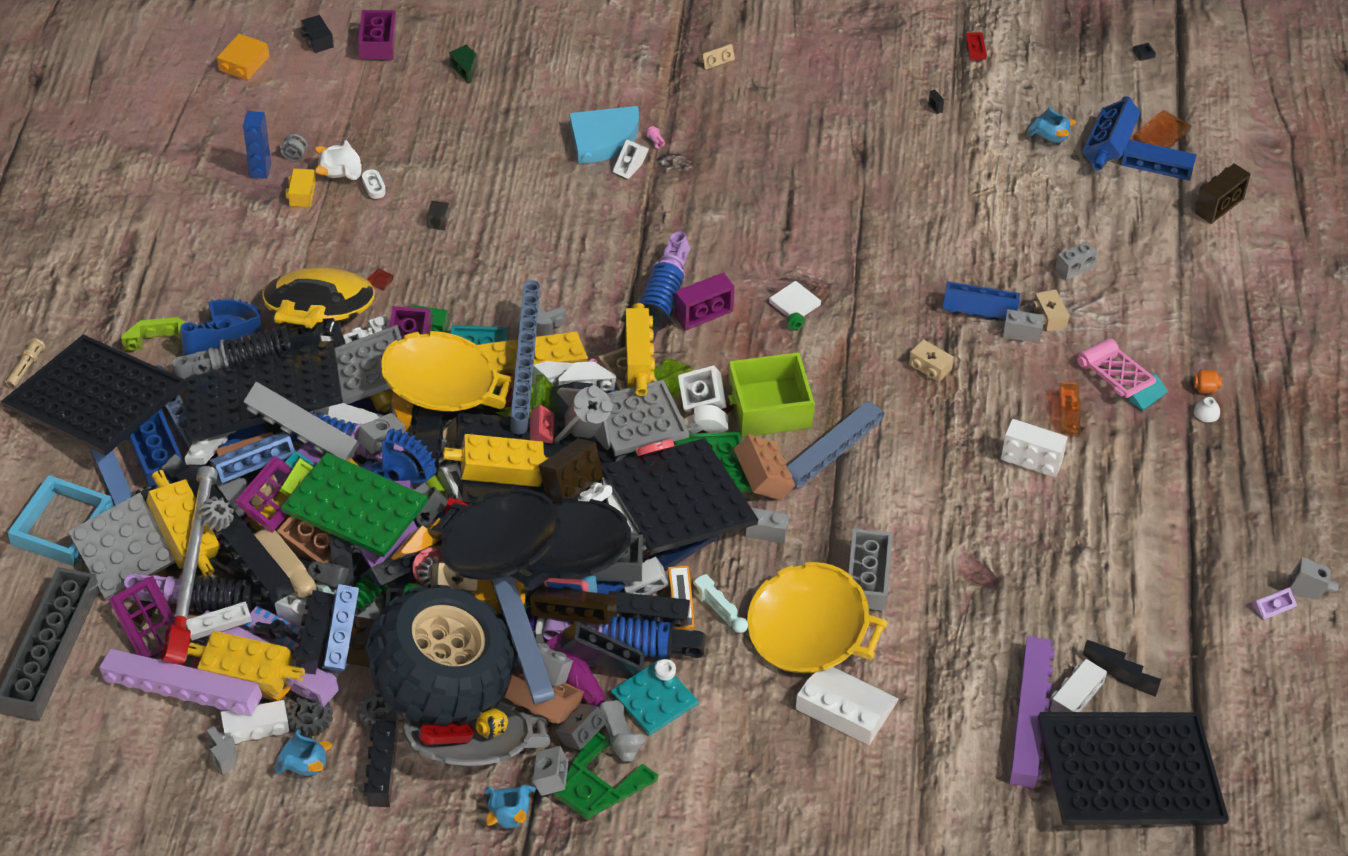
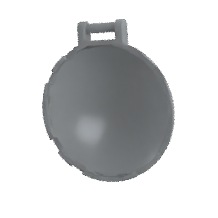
[404,699,550,766]

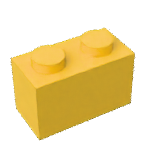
[286,168,316,207]

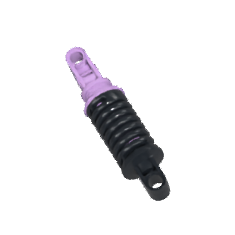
[124,573,277,614]

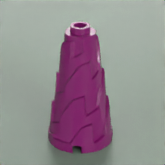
[545,632,605,707]

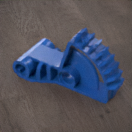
[180,298,261,360]
[360,428,436,483]

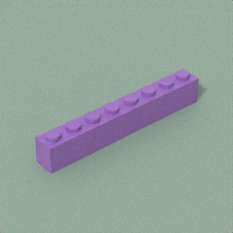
[1009,636,1055,788]

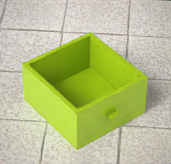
[727,352,815,437]

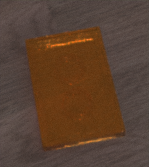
[1133,110,1191,148]

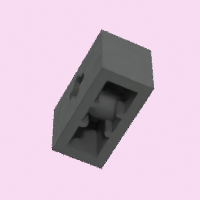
[555,703,607,750]

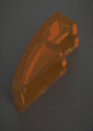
[1059,382,1081,436]

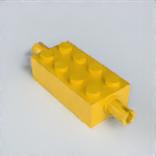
[626,303,655,396]
[443,434,549,487]
[146,470,220,577]
[187,630,305,695]

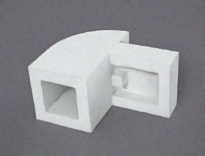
[684,405,728,434]

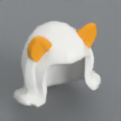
[315,140,362,180]

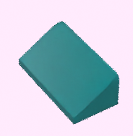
[1128,374,1168,411]

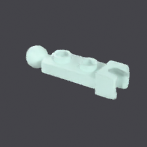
[693,574,748,633]

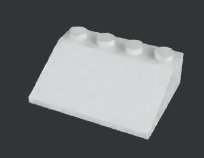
[796,667,898,745]

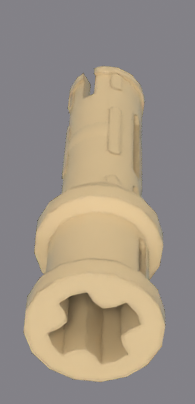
[4,338,46,389]

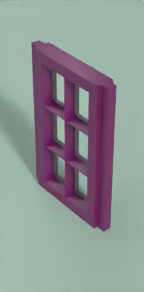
[235,456,292,533]
[109,575,175,658]

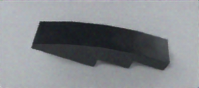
[1083,640,1161,697]

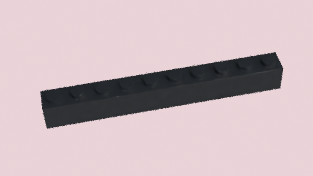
[175,465,294,604]

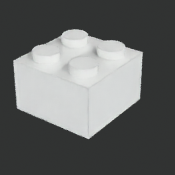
[678,365,727,416]

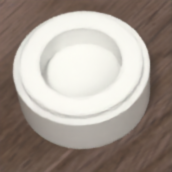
[655,659,676,680]

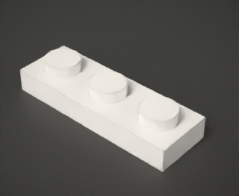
[186,601,252,640]

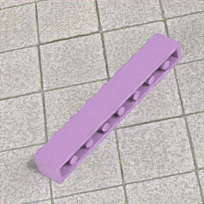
[195,611,339,707]
[99,649,262,716]

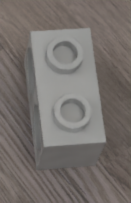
[1055,241,1098,281]

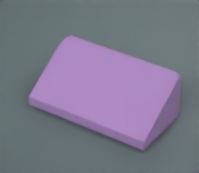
[1250,587,1297,620]

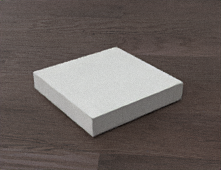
[769,281,821,317]

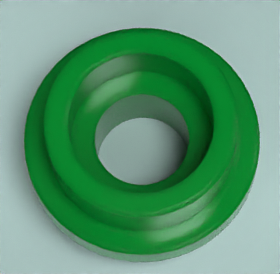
[787,312,805,330]

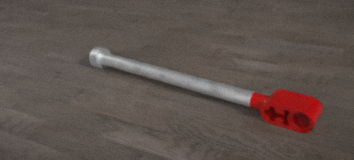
[161,466,218,666]

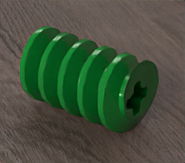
[354,575,387,616]

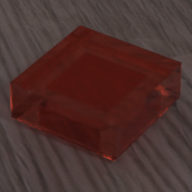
[368,268,393,290]

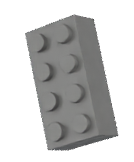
[848,528,893,611]

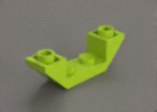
[121,317,187,351]

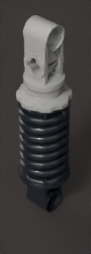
[172,324,322,379]

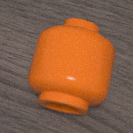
[1193,369,1222,394]

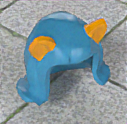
[1027,105,1076,143]
[274,729,332,776]
[485,785,535,829]

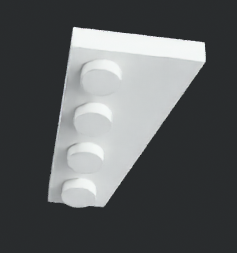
[185,431,236,465]

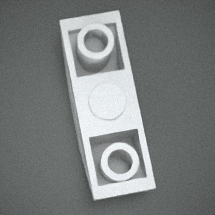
[558,361,616,391]

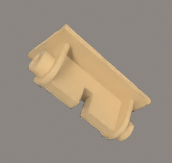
[699,43,735,70]

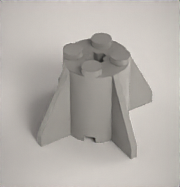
[554,385,615,451]

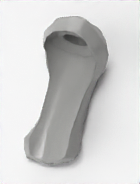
[599,700,646,762]

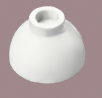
[1193,397,1220,422]

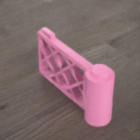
[1077,338,1156,398]

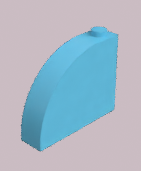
[569,106,639,164]

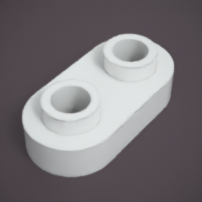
[362,170,386,199]

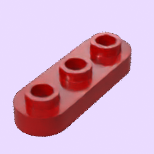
[418,723,474,745]

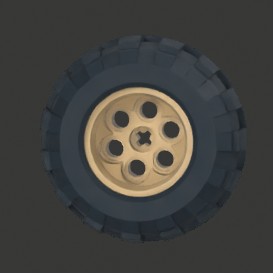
[366,585,514,727]

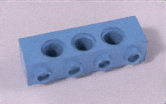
[210,431,295,483]
[321,584,359,673]

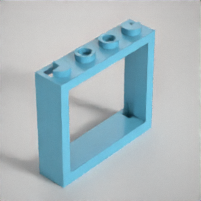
[7,475,114,566]

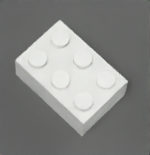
[1001,419,1068,478]

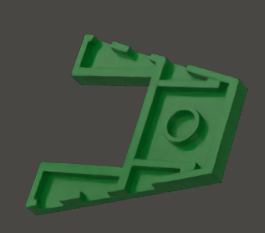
[554,732,659,820]

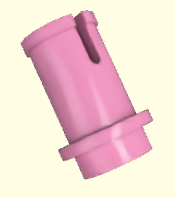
[647,126,665,149]

